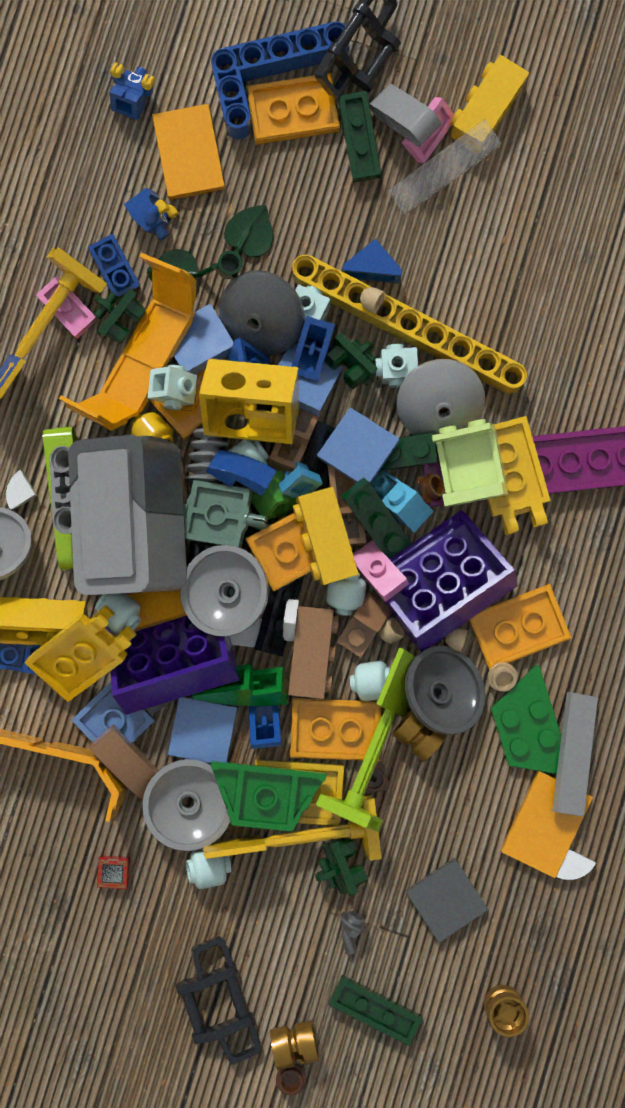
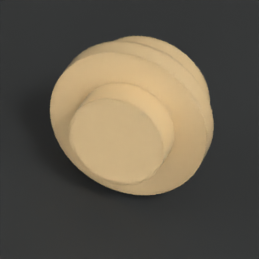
[488,662,518,691]

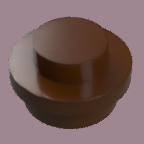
[276,1064,306,1095]

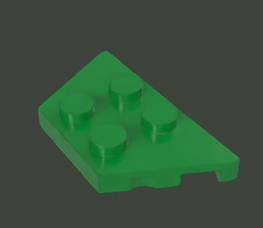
[490,665,561,774]
[211,760,327,832]

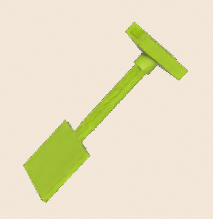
[316,648,415,832]

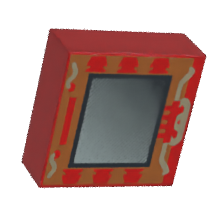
[97,856,130,889]

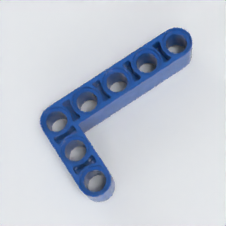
[211,22,349,140]

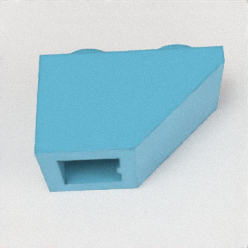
[371,471,433,533]

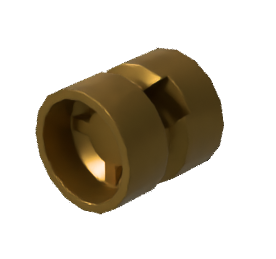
[392,710,448,762]
[484,984,529,1037]
[270,1020,319,1070]

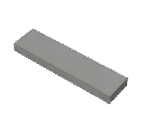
[552,692,598,817]

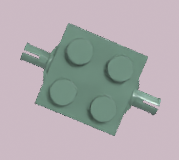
[183,480,268,548]

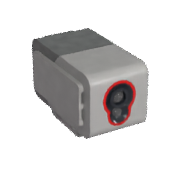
[50,435,187,595]

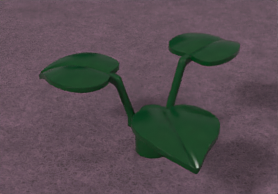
[147,205,273,325]

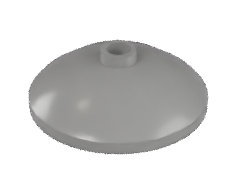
[396,359,485,435]
[0,507,32,580]
[180,545,269,636]
[143,759,230,851]

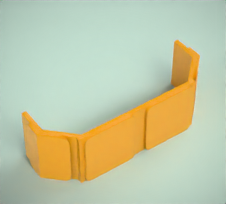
[59,253,196,431]
[0,729,127,822]

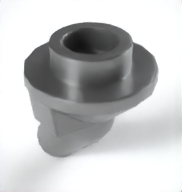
[340,911,367,955]

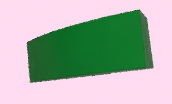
[192,664,289,706]

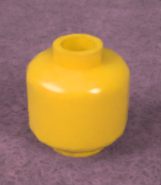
[130,412,173,443]

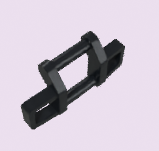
[315,0,401,97]
[175,936,261,1064]

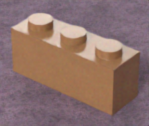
[288,606,339,699]

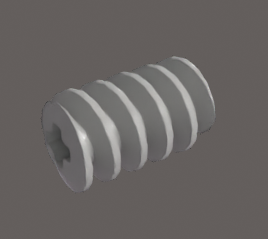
[185,427,229,485]

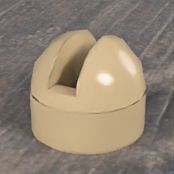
[360,287,385,314]
[379,617,405,644]
[445,628,468,653]

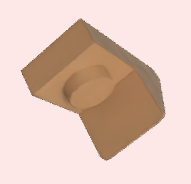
[336,593,391,658]

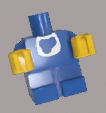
[109,62,155,120]
[124,188,179,241]

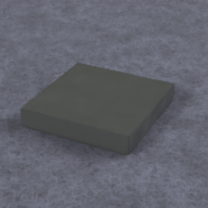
[405,857,489,943]

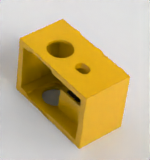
[199,359,299,444]

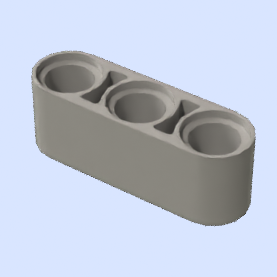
[369,83,441,146]

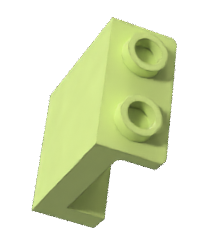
[432,419,508,507]

